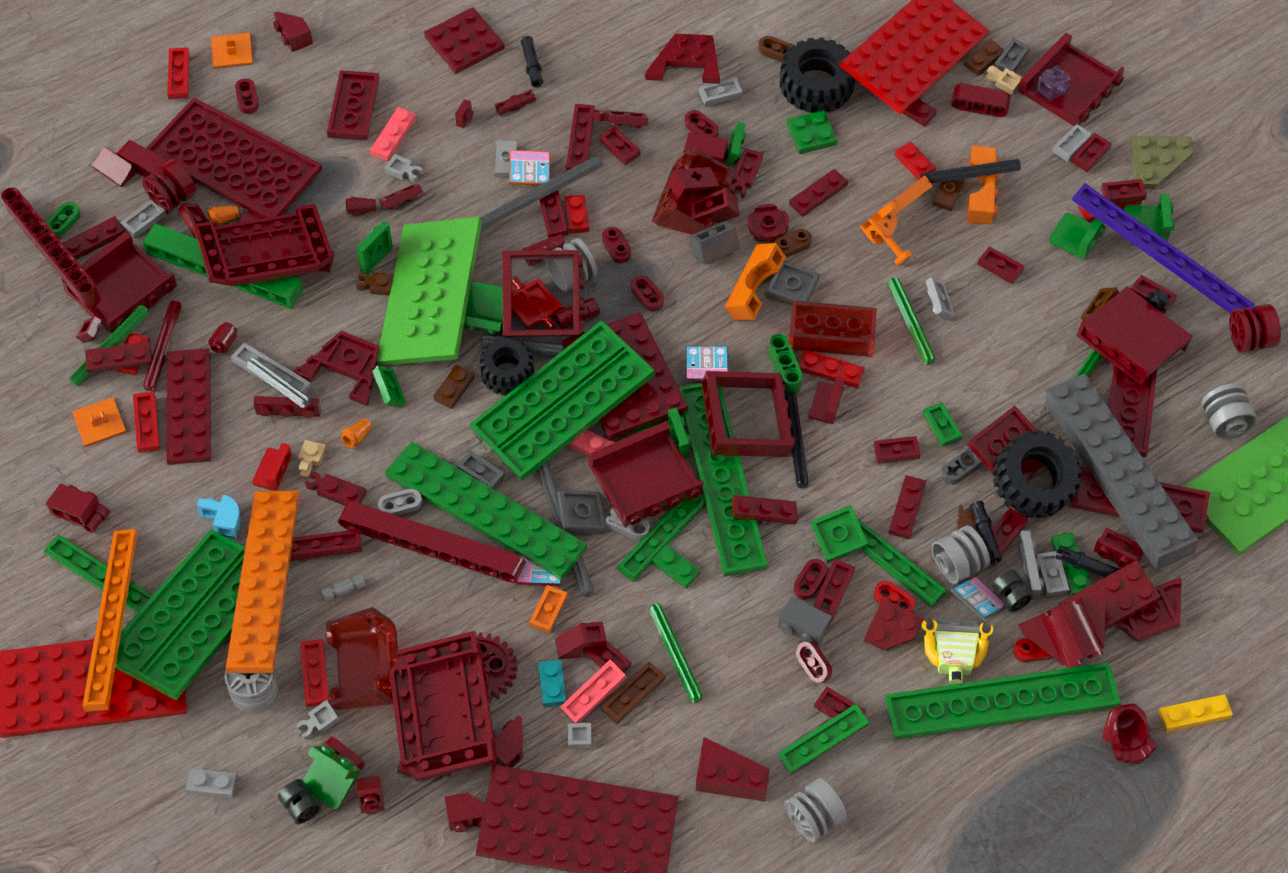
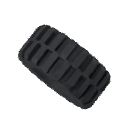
[780,37,855,113]
[992,430,1082,519]

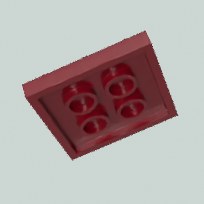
[424,7,505,74]
[966,405,1045,480]

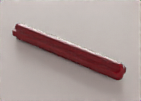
[143,300,181,391]

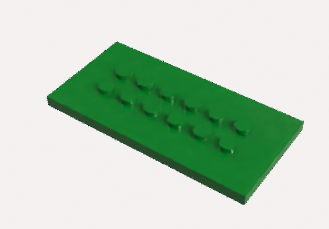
[469,320,656,481]
[115,529,246,700]

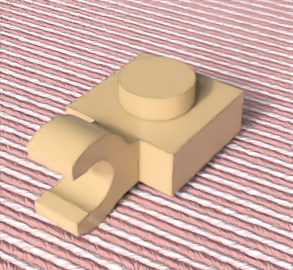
[985,65,1022,95]
[298,440,326,478]

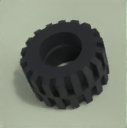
[480,337,534,396]

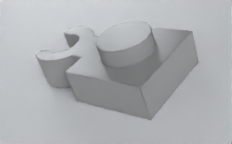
[385,154,423,183]
[296,700,340,740]

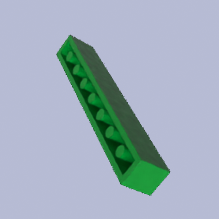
[143,224,303,309]

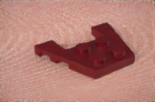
[645,33,721,84]
[293,331,379,406]

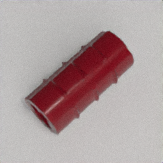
[522,233,566,266]
[554,297,600,329]

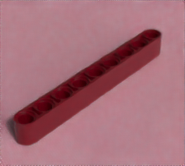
[1,187,101,307]
[338,501,526,583]

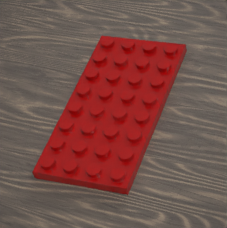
[840,0,990,115]
[0,639,187,738]

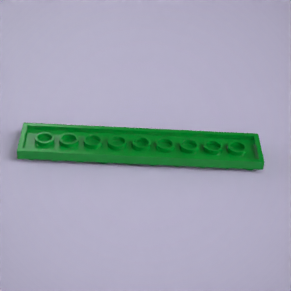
[678,383,768,577]
[385,442,587,581]
[885,662,1121,740]

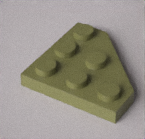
[1130,136,1193,189]

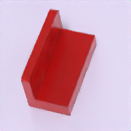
[252,443,292,491]

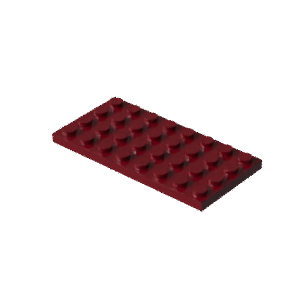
[146,97,323,218]
[476,764,679,873]

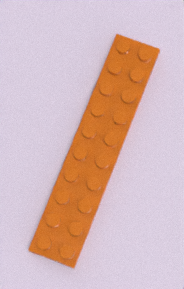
[226,491,300,673]

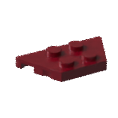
[1115,577,1182,642]

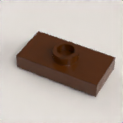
[932,179,965,211]

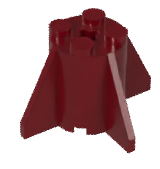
[1018,588,1106,668]

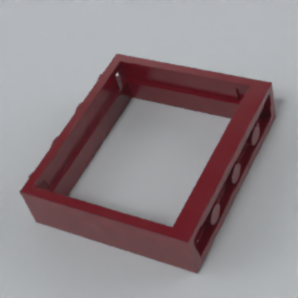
[502,250,584,337]
[701,371,795,457]

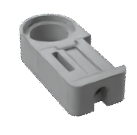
[605,508,650,541]

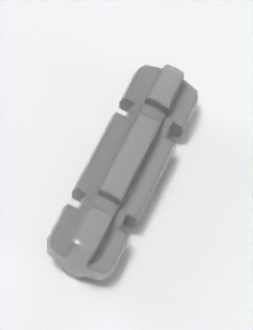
[321,575,365,601]

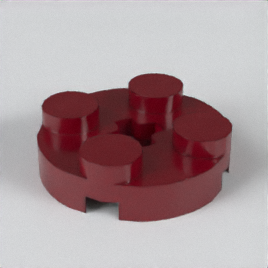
[748,204,789,242]

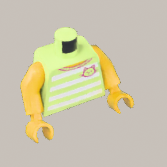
[922,620,993,685]

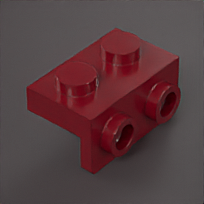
[1093,527,1144,568]

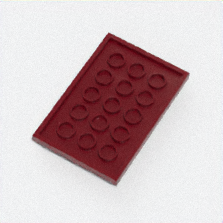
[562,312,688,441]

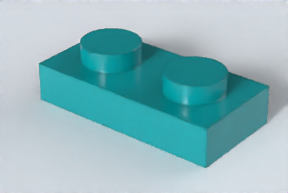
[538,660,566,707]

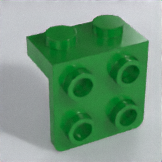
[1124,193,1175,241]
[1049,213,1107,259]
[464,281,503,334]
[636,408,692,458]
[303,744,361,809]

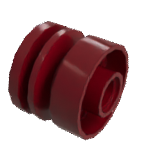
[142,159,197,214]
[1229,303,1281,353]

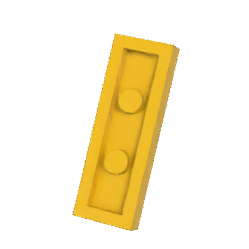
[1158,694,1233,732]

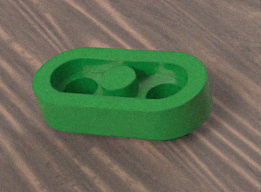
[46,202,80,237]

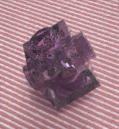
[1037,65,1070,101]

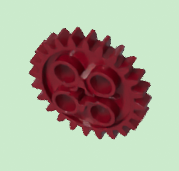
[478,632,518,703]

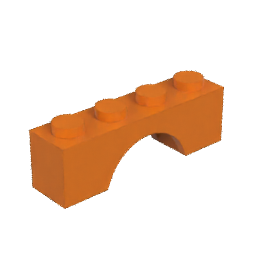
[967,146,999,224]
[725,243,786,320]

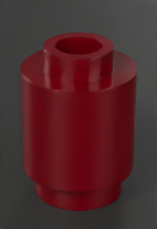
[208,322,237,354]

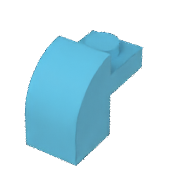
[197,495,242,539]

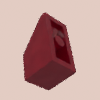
[690,188,740,222]

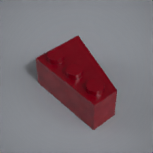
[696,737,770,802]

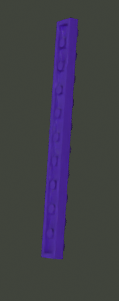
[1072,183,1255,313]

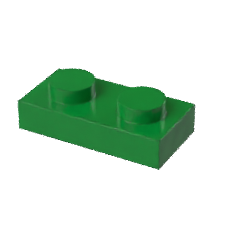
[725,121,747,166]
[372,366,406,408]
[923,402,962,447]
[652,545,700,589]

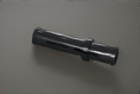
[521,36,543,88]
[970,501,1002,564]
[1056,546,1120,577]

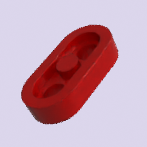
[874,581,915,612]
[1013,638,1052,663]

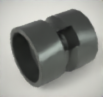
[992,570,1034,612]
[277,779,321,825]

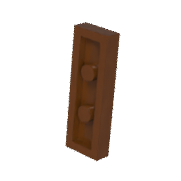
[601,661,665,725]

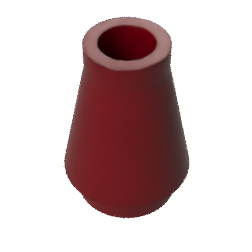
[346,196,376,216]

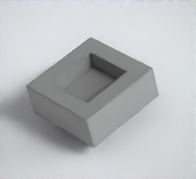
[568,723,592,749]

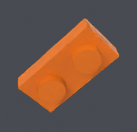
[529,585,568,634]

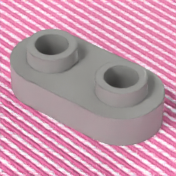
[378,489,422,516]

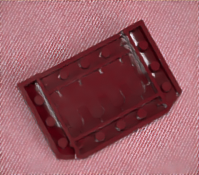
[193,204,333,286]
[390,631,497,782]

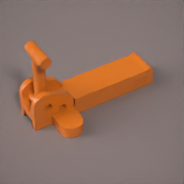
[860,175,932,266]

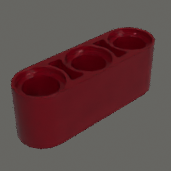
[951,83,1011,117]
[116,140,167,177]

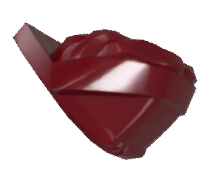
[1102,704,1157,764]

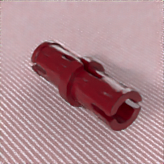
[495,89,536,116]

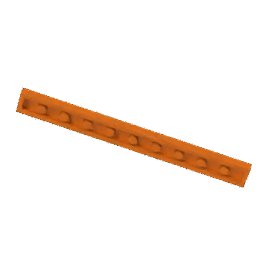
[83,529,138,712]

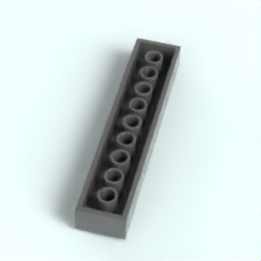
[1045,373,1198,571]

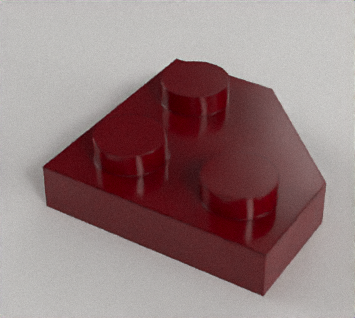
[864,599,924,651]

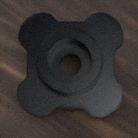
[1147,290,1169,310]

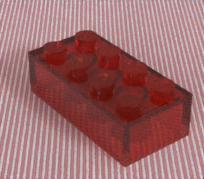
[789,301,877,357]

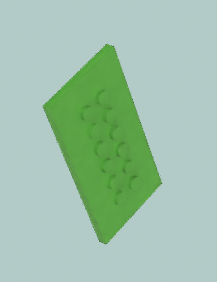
[376,217,482,366]
[1184,416,1288,556]

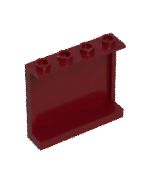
[1018,33,1124,126]
[61,232,177,334]
[1076,287,1193,386]
[588,421,704,527]

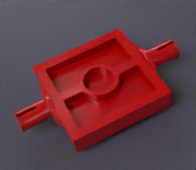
[512,276,563,330]

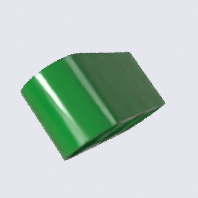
[768,334,802,394]

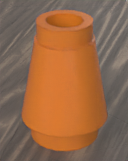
[207,205,239,226]
[341,418,372,448]

